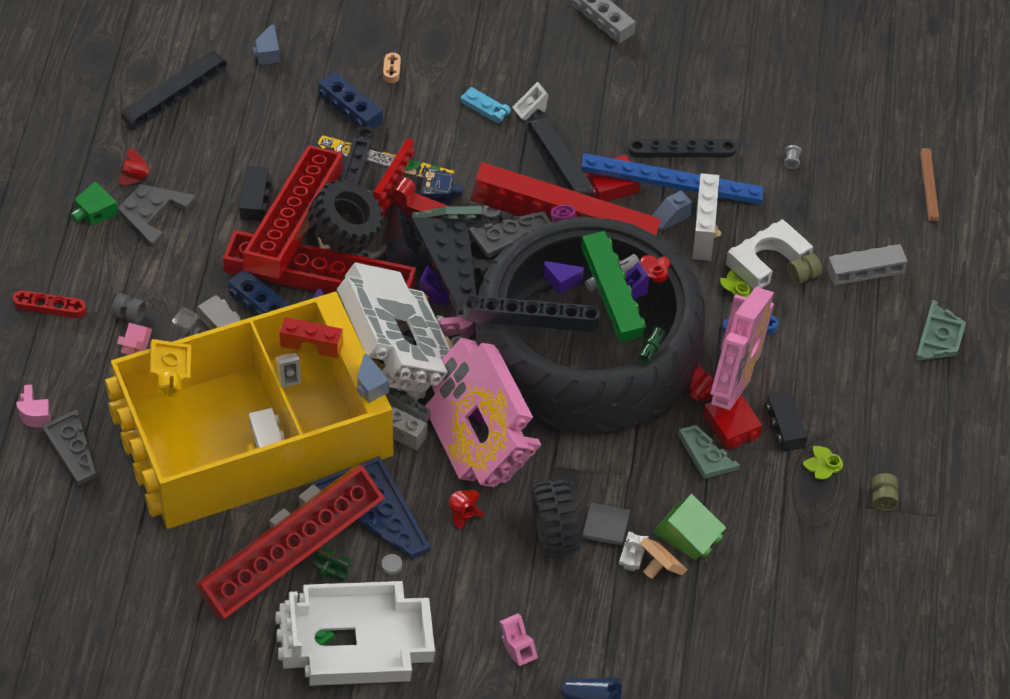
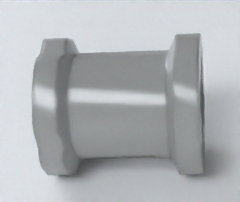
[784,145,802,169]

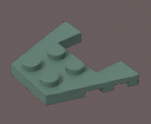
[412,206,482,221]

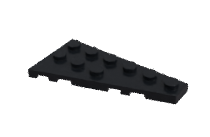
[411,217,476,315]

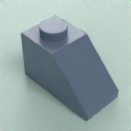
[253,25,280,65]
[652,191,692,232]
[356,354,389,403]

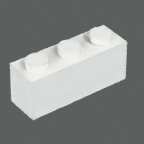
[249,408,285,448]

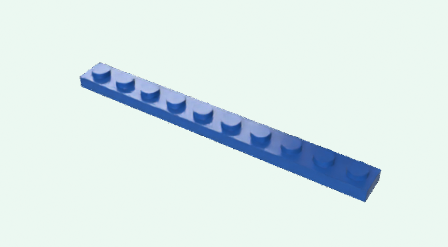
[581,153,763,205]

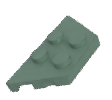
[916,300,966,360]

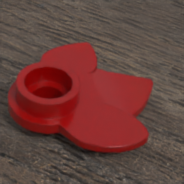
[640,255,670,283]

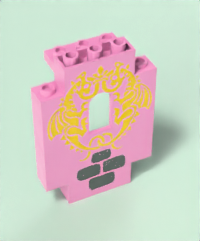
[710,287,774,410]
[425,338,541,487]

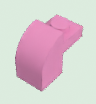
[440,314,476,339]
[117,323,152,355]
[16,385,51,428]
[500,614,538,666]

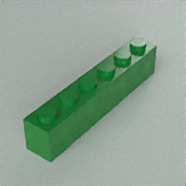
[581,231,646,343]

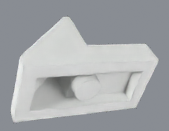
[513,82,549,121]

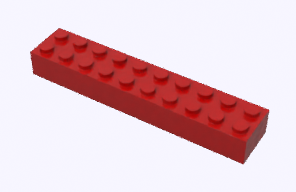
[243,145,343,279]
[470,162,661,235]
[223,230,416,297]
[195,465,385,619]

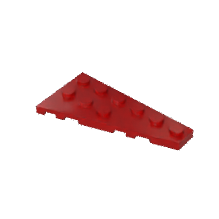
[373,138,416,240]

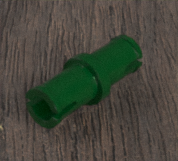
[638,328,665,364]

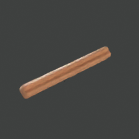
[920,148,939,222]

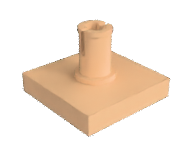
[640,537,687,579]

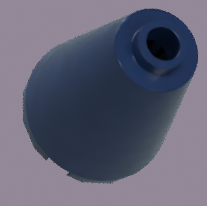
[561,677,622,699]

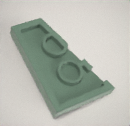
[678,425,740,479]

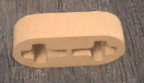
[383,53,401,83]

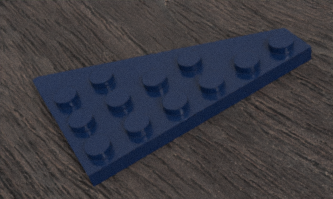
[309,456,430,559]

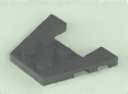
[118,184,196,247]

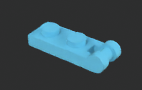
[460,87,511,123]

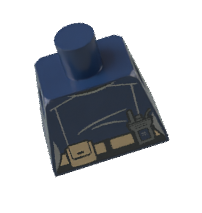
[420,167,464,205]

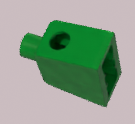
[70,182,118,225]

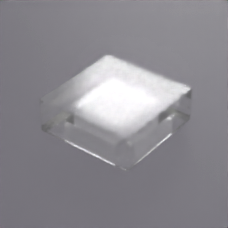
[172,307,199,332]

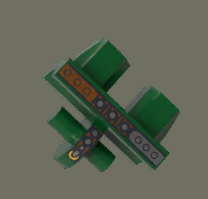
[312,547,351,582]

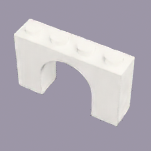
[692,174,719,261]
[726,219,813,289]

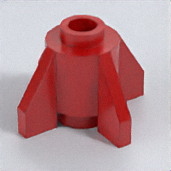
[118,148,150,185]
[688,365,714,402]
[448,490,485,529]

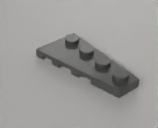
[468,211,551,258]
[42,409,96,486]

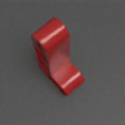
[392,177,459,220]

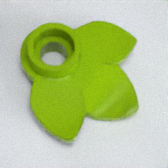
[720,270,753,298]
[803,446,843,480]

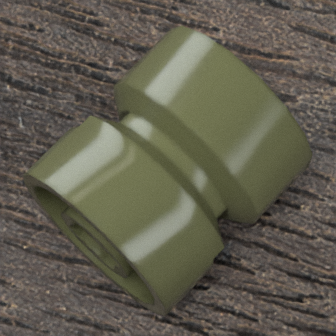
[787,253,822,285]
[872,473,899,511]

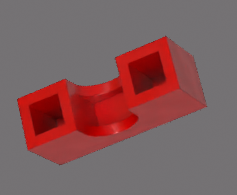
[279,317,343,358]

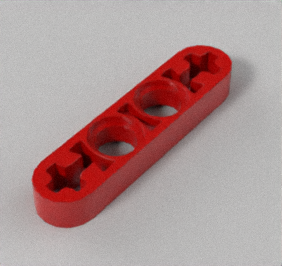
[13,291,86,318]

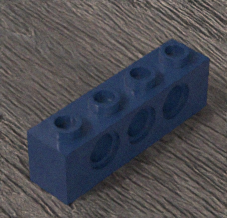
[318,71,383,129]
[228,270,290,316]

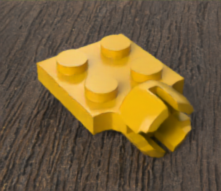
[149,339,191,397]

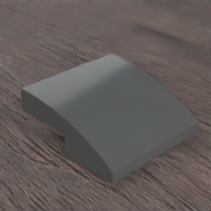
[583,503,630,545]

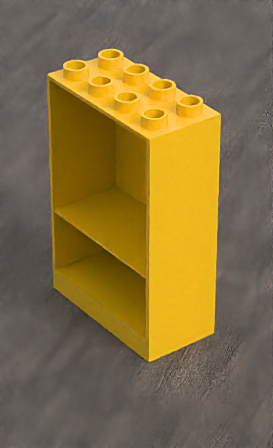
[104,292,394,529]

